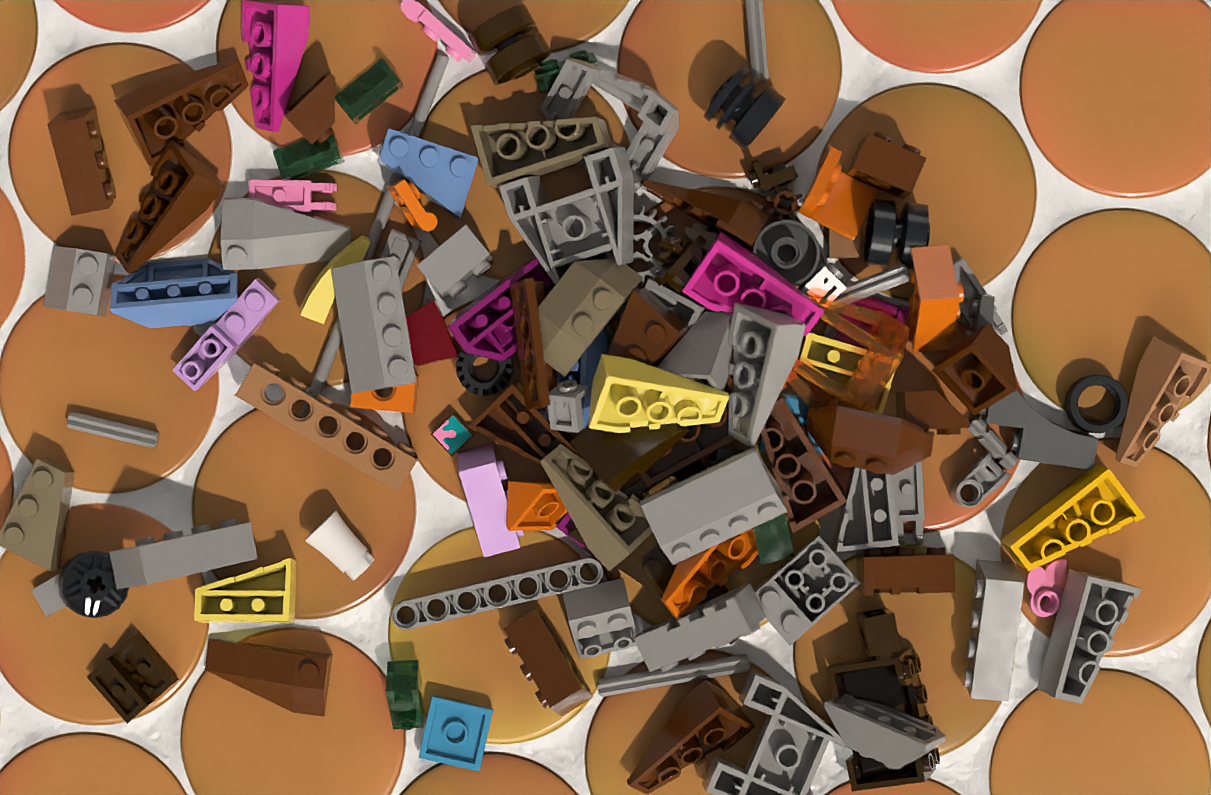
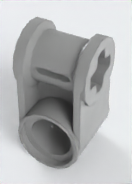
[950,451,1010,507]

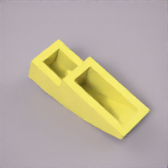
[299,235,370,324]

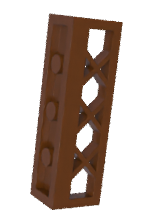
[510,278,557,410]

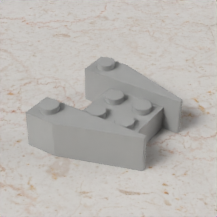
[499,147,634,285]
[702,670,846,795]

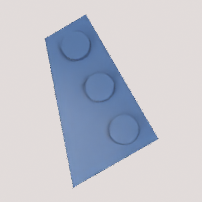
[377,128,479,219]

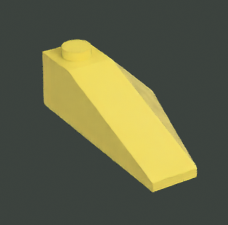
[588,354,729,433]

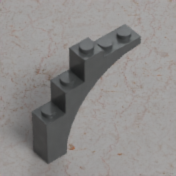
[964,293,1098,470]

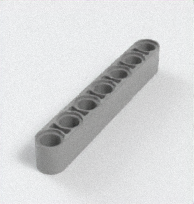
[392,556,603,630]

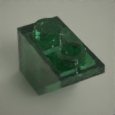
[386,660,424,730]

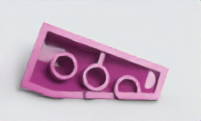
[241,0,310,132]
[682,232,825,336]

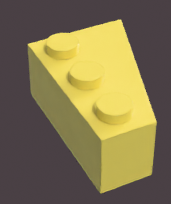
[194,558,297,624]

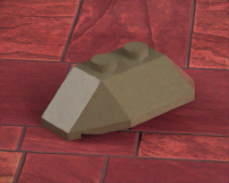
[538,259,643,377]

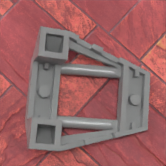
[540,58,679,193]

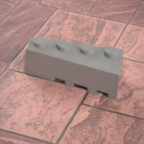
[109,518,258,589]

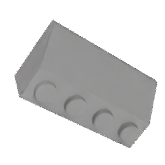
[331,256,416,394]
[639,447,788,565]

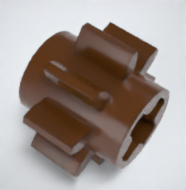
[765,185,803,221]

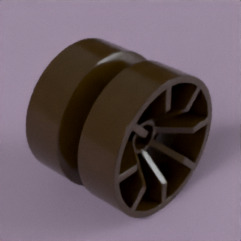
[468,4,552,85]

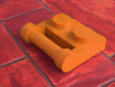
[386,179,437,231]

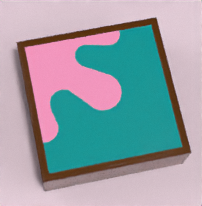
[431,413,475,457]

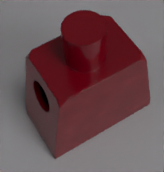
[406,300,459,367]

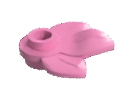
[1026,559,1068,617]

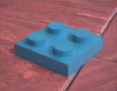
[418,695,494,771]

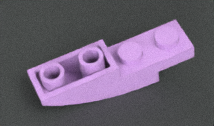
[172,278,282,392]

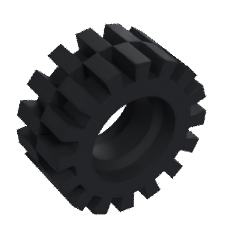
[456,350,513,396]

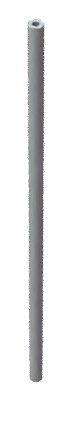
[299,54,449,417]

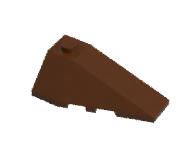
[627,680,755,795]

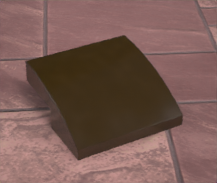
[87,633,179,724]

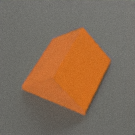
[506,481,568,531]

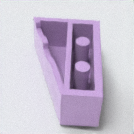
[458,442,524,557]

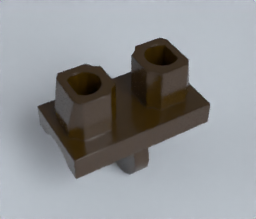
[653,235,707,293]

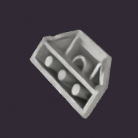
[824,693,946,769]

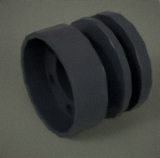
[703,65,786,150]
[57,551,129,618]

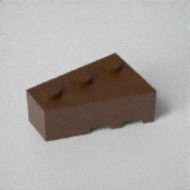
[47,106,116,216]
[468,380,578,467]
[503,609,593,717]

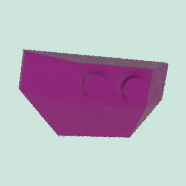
[447,257,555,361]

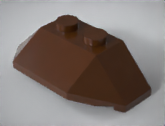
[807,406,934,475]

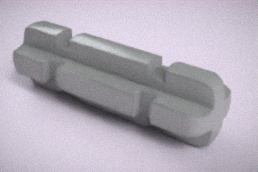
[967,417,1018,470]

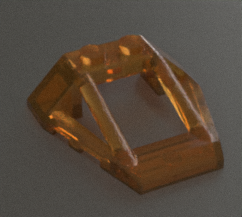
[787,293,910,412]

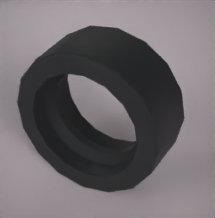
[1064,374,1128,434]

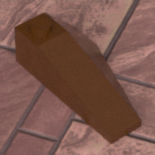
[114,58,249,166]
[115,140,224,274]
[642,180,769,250]
[205,638,333,717]

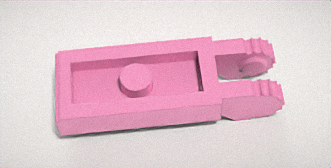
[400,0,476,63]
[248,180,337,213]

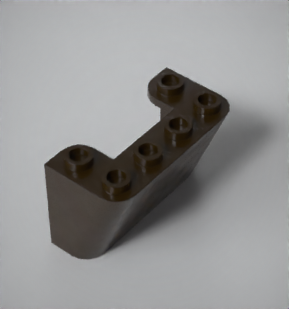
[827,649,940,792]

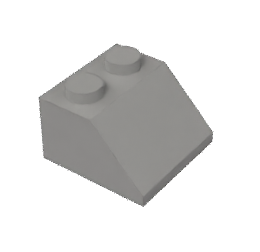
[43,246,116,317]

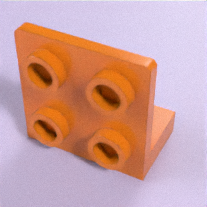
[798,147,877,240]

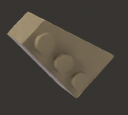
[0,458,75,571]

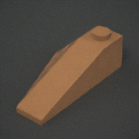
[1115,336,1211,467]

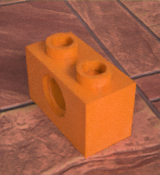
[350,375,419,413]

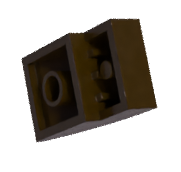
[570,423,690,492]

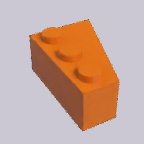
[908,245,964,353]

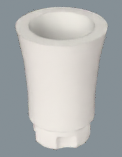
[305,511,375,581]

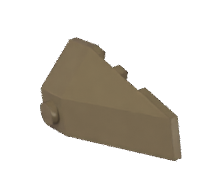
[540,444,653,571]

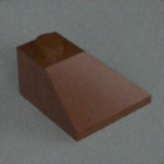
[284,71,335,144]
[932,323,1018,416]

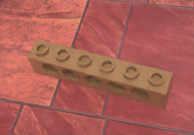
[235,360,418,492]

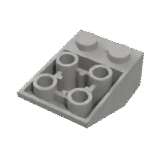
[753,536,861,645]

